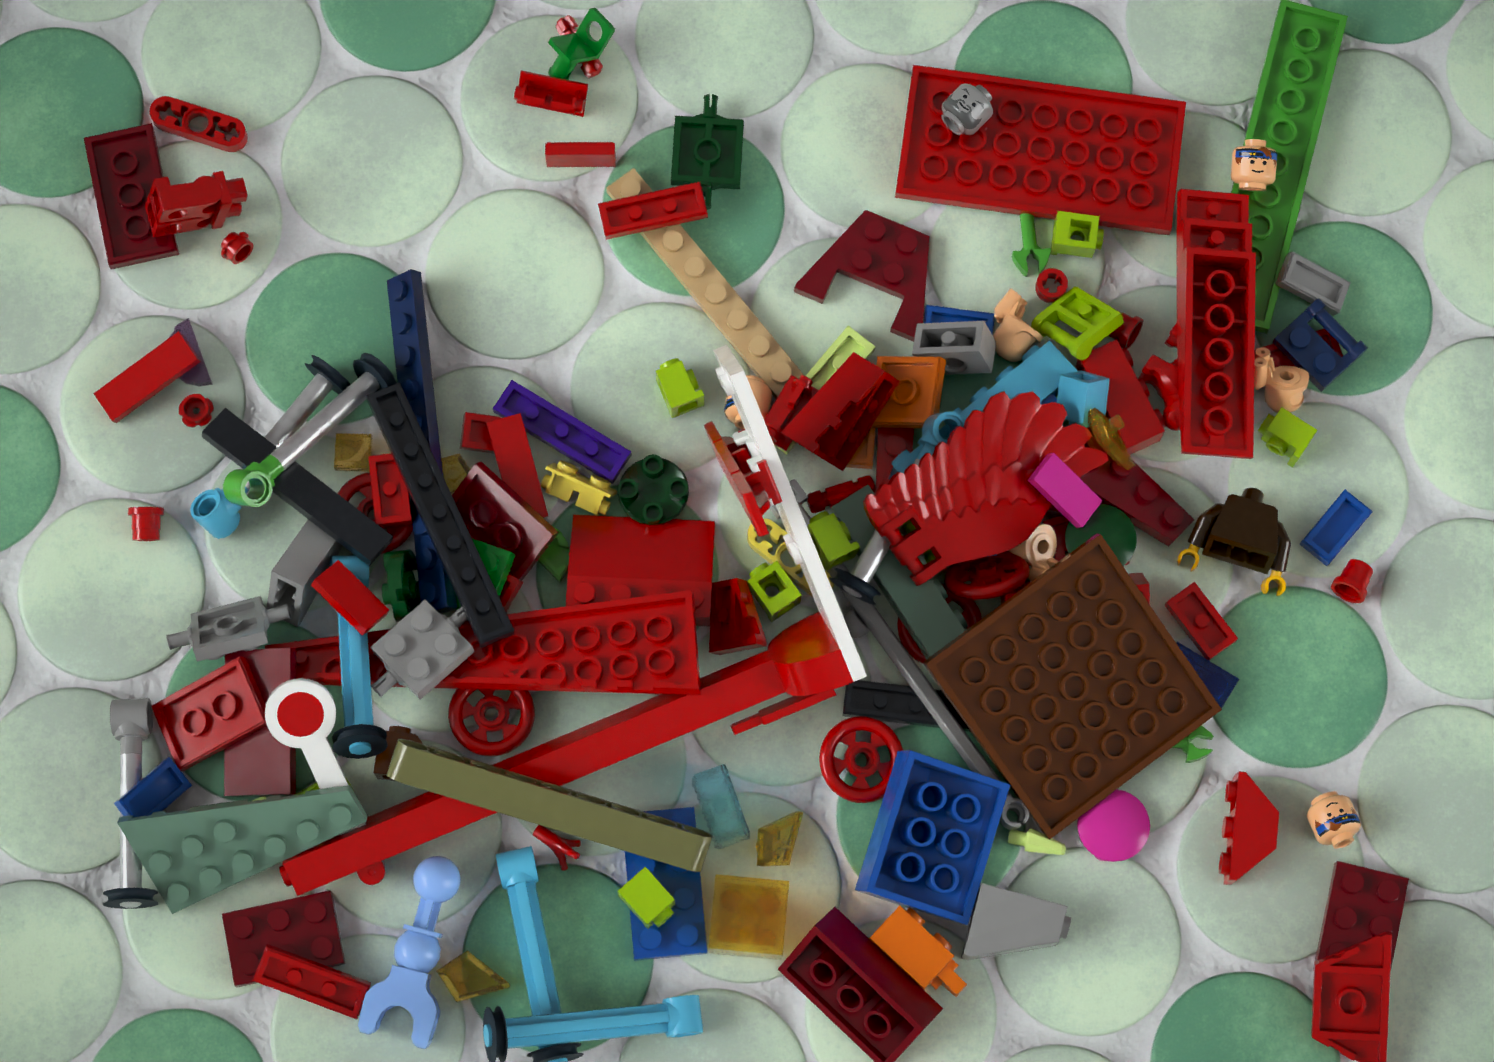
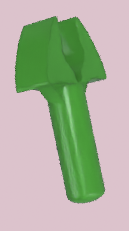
[1011,213,1051,277]
[1172,726,1214,763]

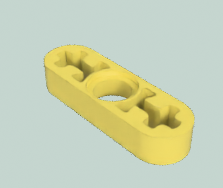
[747,518,834,597]

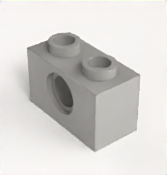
[912,321,996,375]

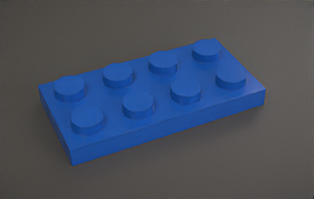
[625,807,707,961]

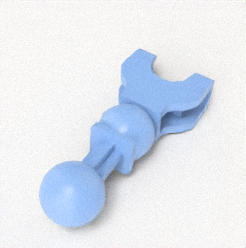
[358,856,461,1049]

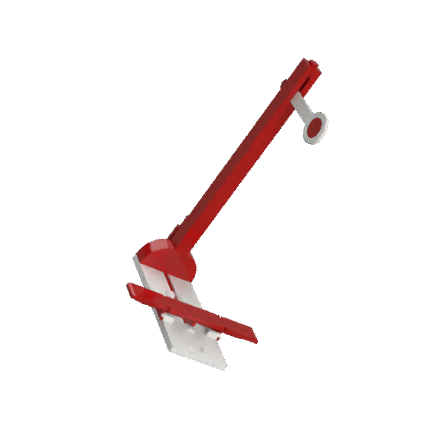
[265,345,867,896]

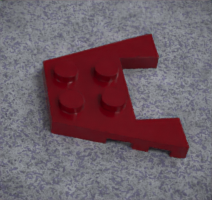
[794,210,930,342]

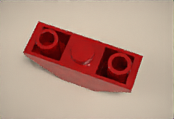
[1219,771,1279,885]

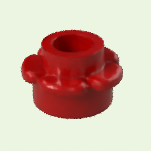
[221,232,254,264]
[179,394,214,428]

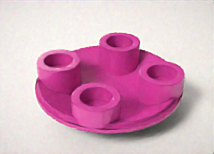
[1077,789,1150,862]

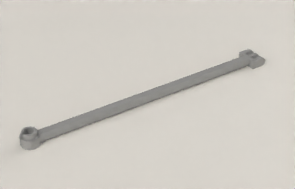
[769,479,1030,830]

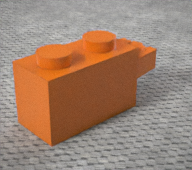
[869,905,967,997]

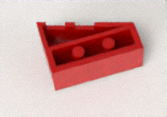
[781,352,900,471]

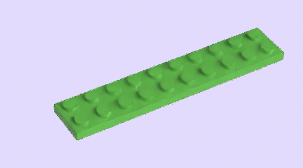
[1231,0,1348,334]

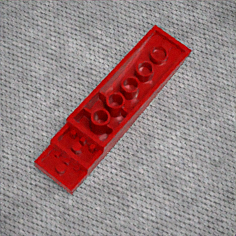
[1177,189,1256,459]

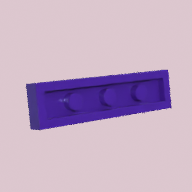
[493,380,632,484]

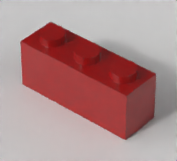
[1075,339,1166,455]

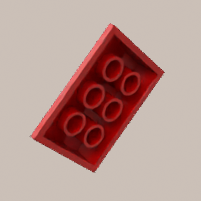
[566,515,715,627]

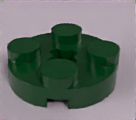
[381,549,421,622]

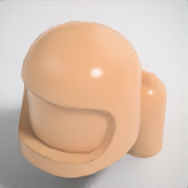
[993,288,1044,362]
[1254,347,1309,413]
[1009,524,1059,581]

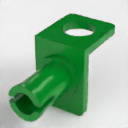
[548,8,615,80]

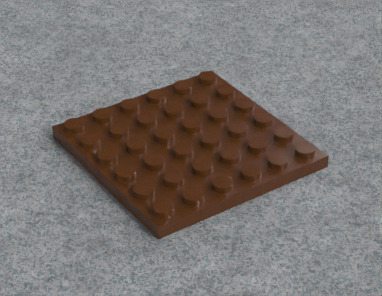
[923,533,1222,840]

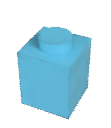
[1057,370,1110,428]

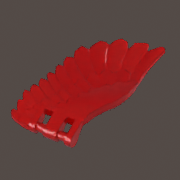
[863,391,1109,586]

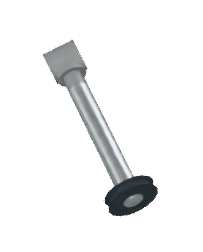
[103,698,158,909]

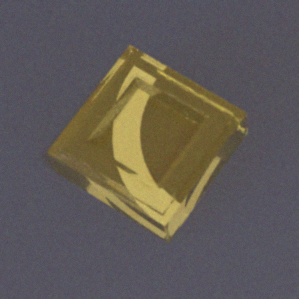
[334,433,373,472]

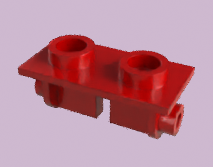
[514,70,588,117]
[764,375,819,451]

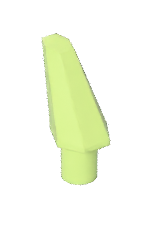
[1008,828,1066,855]

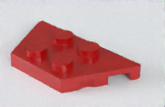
[1311,932,1392,1062]

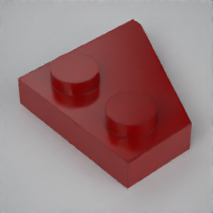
[709,578,767,655]

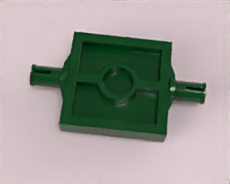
[671,94,744,210]

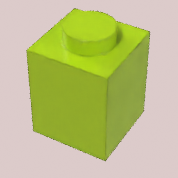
[617,867,675,929]

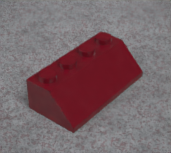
[778,907,943,1062]

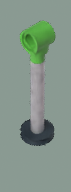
[223,353,397,507]

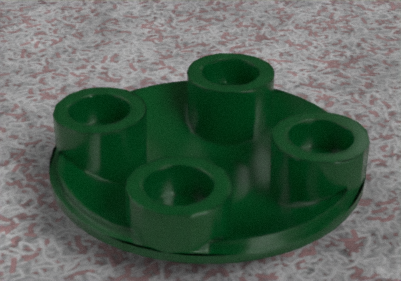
[617,454,689,525]
[1065,504,1137,567]

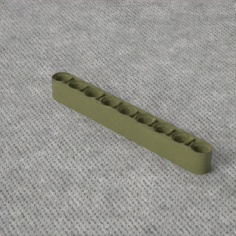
[387,739,713,872]

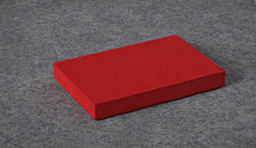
[151,656,267,771]

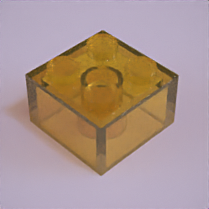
[708,874,789,960]

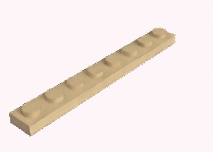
[606,168,805,399]

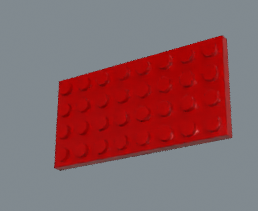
[895,65,1186,235]

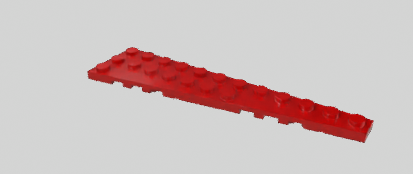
[265,590,701,695]

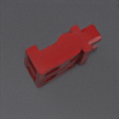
[145,171,248,238]

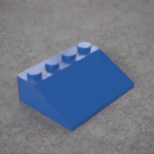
[855,750,1010,925]

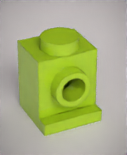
[1050,211,1104,258]
[655,358,704,418]
[1257,407,1317,468]
[807,511,860,571]
[747,561,802,623]

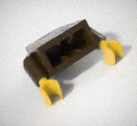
[1177,488,1291,596]

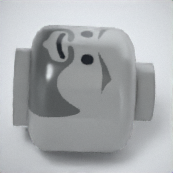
[941,83,993,135]

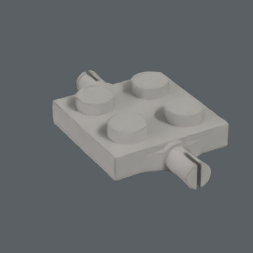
[166,596,291,662]
[370,600,475,699]

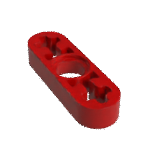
[149,96,248,152]

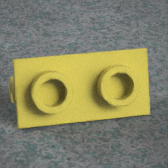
[541,460,618,516]

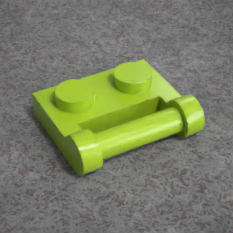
[1031,286,1124,360]

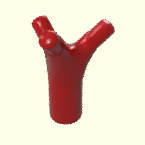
[532,825,581,871]

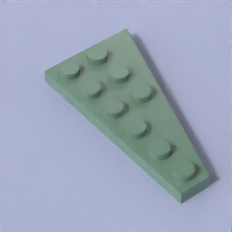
[117,785,368,914]

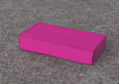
[1027,453,1103,528]

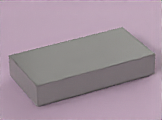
[1276,251,1350,316]

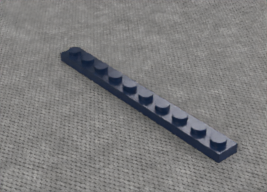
[387,269,458,614]

